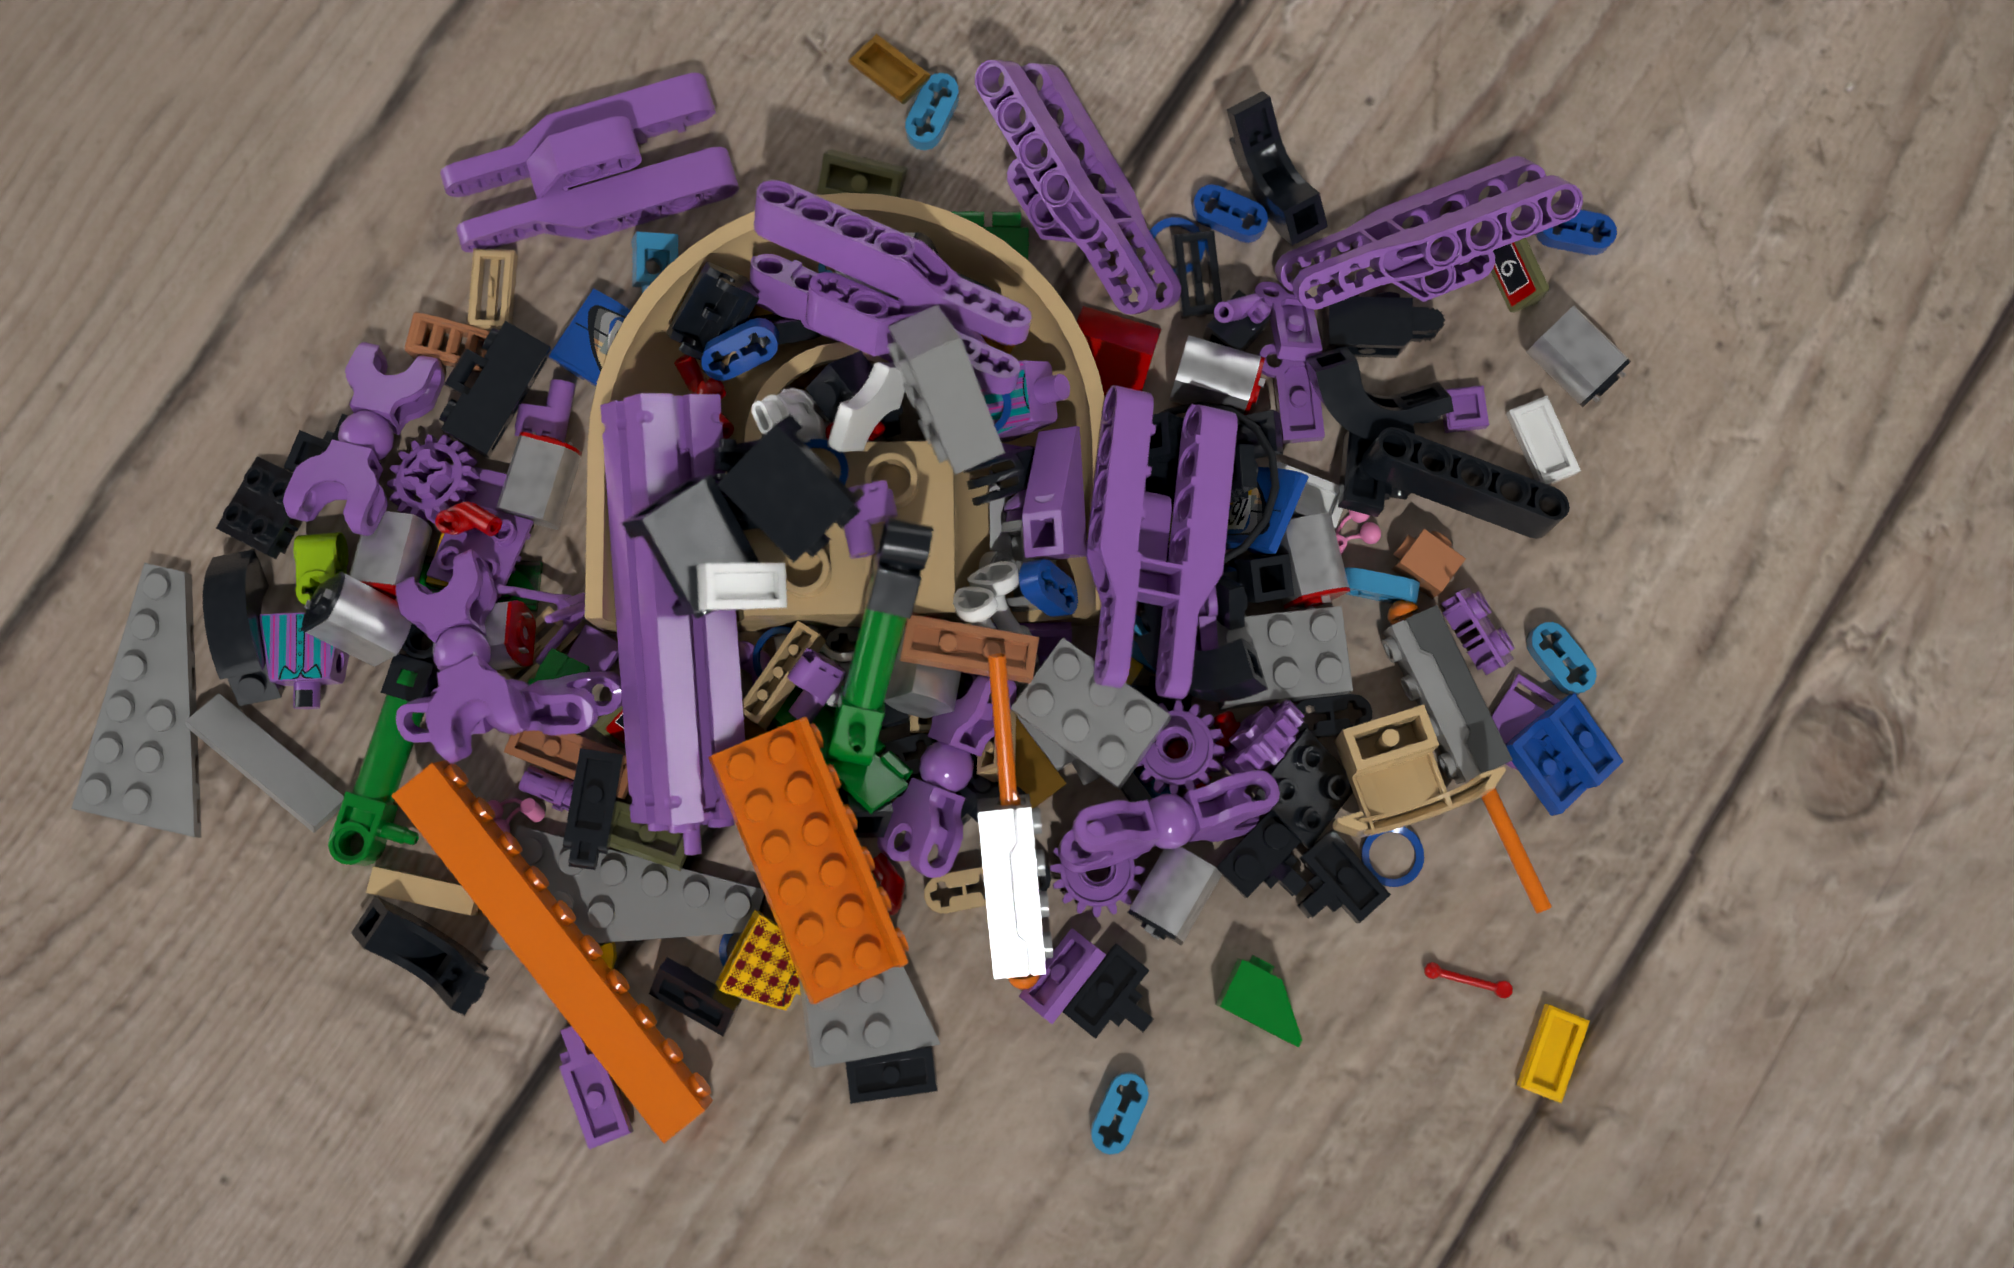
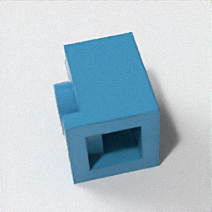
[631,231,678,293]

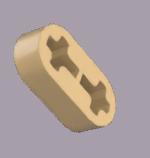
[924,867,987,913]

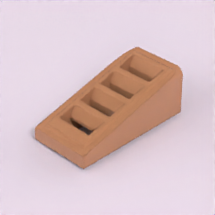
[405,312,490,373]

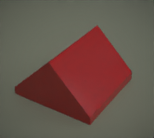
[1077,306,1161,397]

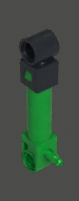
[826,517,933,767]
[328,623,440,866]

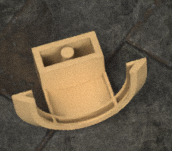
[1332,705,1506,837]

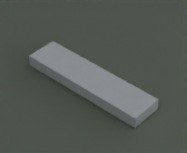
[185,693,344,833]

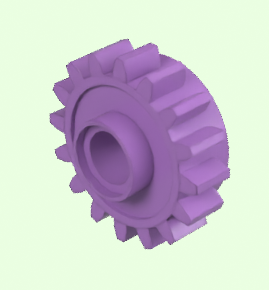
[1135,700,1226,796]
[1050,834,1145,917]

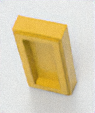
[1516,1004,1590,1103]

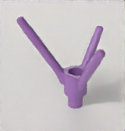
[496,585,585,665]

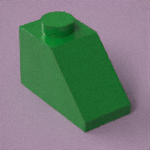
[1215,955,1302,1048]

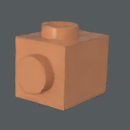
[1391,529,1466,599]

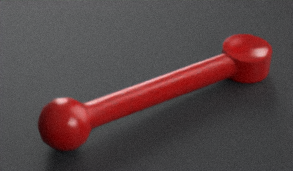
[1424,962,1513,998]

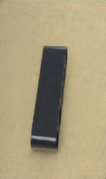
[1362,427,1570,539]

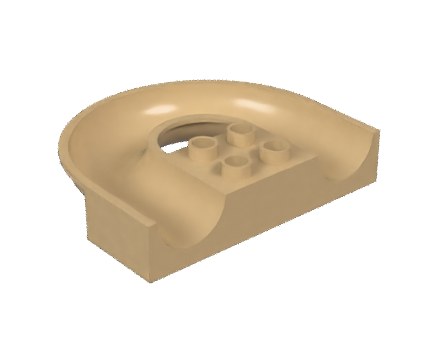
[585,193,1105,634]

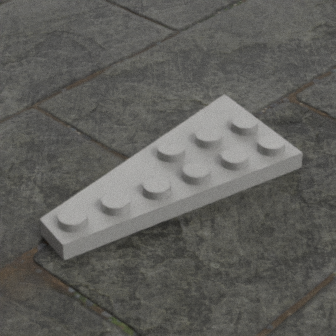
[71,563,202,838]
[481,825,765,951]
[799,966,940,1068]

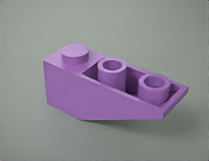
[1022,426,1087,560]

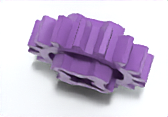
[387,434,480,524]
[1221,699,1304,775]

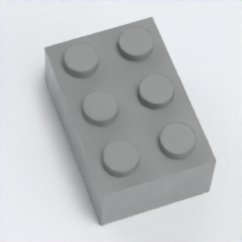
[887,305,1005,475]
[1216,606,1353,710]
[1011,638,1171,790]

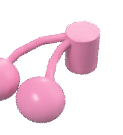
[1335,510,1381,555]
[487,798,545,833]

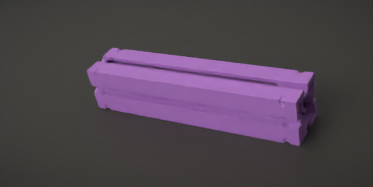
[600,393,745,855]

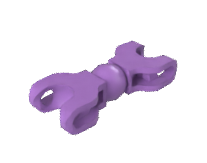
[283,342,445,536]
[396,549,531,764]
[396,671,622,743]
[877,672,1017,878]
[1058,770,1280,873]

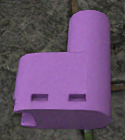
[514,379,575,443]
[844,480,898,559]
[787,648,847,724]

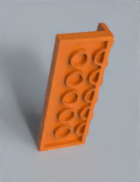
[708,716,909,1004]

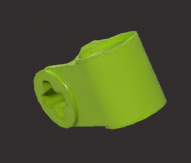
[293,532,349,605]

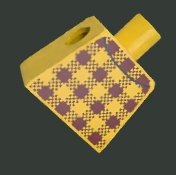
[715,909,801,1010]

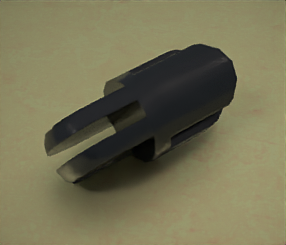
[964,446,1035,506]

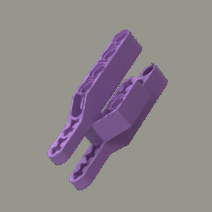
[975,60,1181,314]
[440,73,739,253]
[1275,156,1583,310]
[749,180,1032,395]
[1086,385,1237,700]

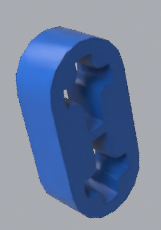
[1192,184,1268,243]
[1535,210,1617,255]
[701,318,779,381]
[1019,559,1078,617]

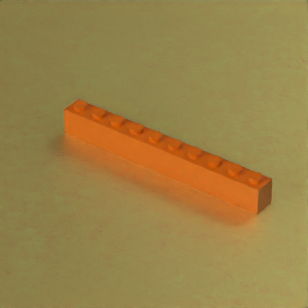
[391,760,713,1144]

